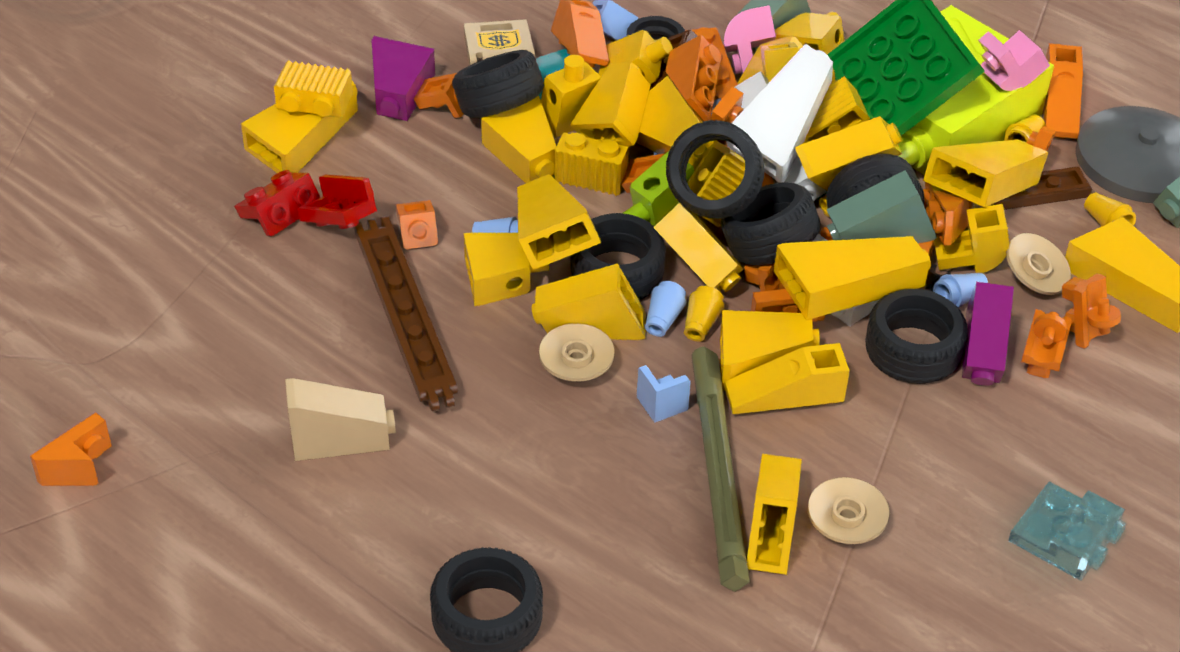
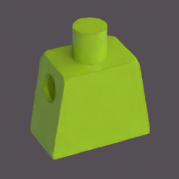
[623,151,699,226]

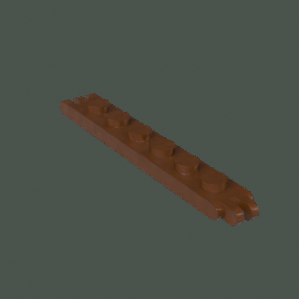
[353,216,458,411]

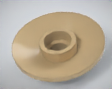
[1006,233,1071,295]
[539,324,615,381]
[808,477,889,544]

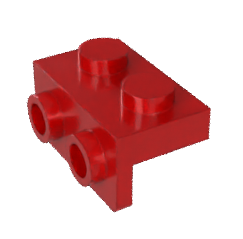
[234,170,320,236]
[297,174,377,229]

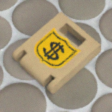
[464,19,535,66]

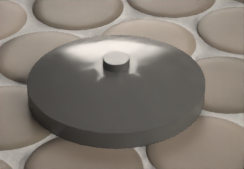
[1075,106,1180,203]

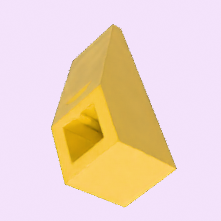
[724,343,850,414]

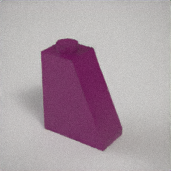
[371,36,435,121]
[962,281,1014,386]

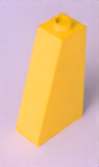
[636,76,717,171]
[241,81,358,173]
[923,140,1048,207]
[517,174,601,270]
[1065,217,1180,333]
[774,236,931,320]

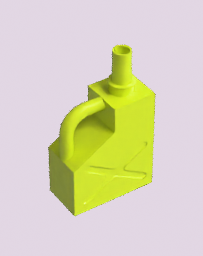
[898,5,1054,175]

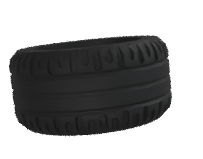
[452,50,544,118]
[666,120,764,219]
[826,154,925,208]
[721,182,821,265]
[570,213,666,300]
[865,289,968,384]
[430,547,543,652]

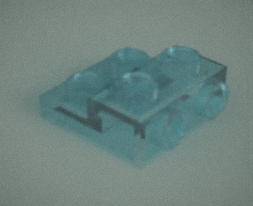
[1008,481,1127,581]

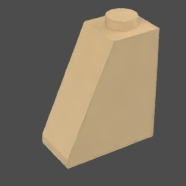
[285,378,396,461]

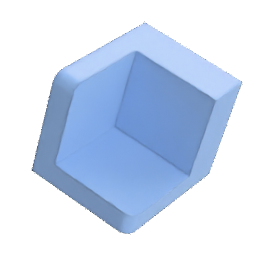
[593,0,638,41]
[637,365,691,423]

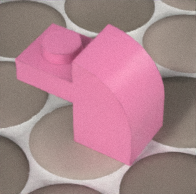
[723,5,776,76]
[978,30,1050,91]

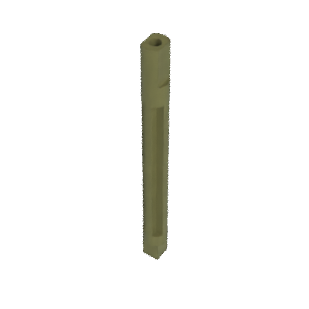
[692,346,750,592]

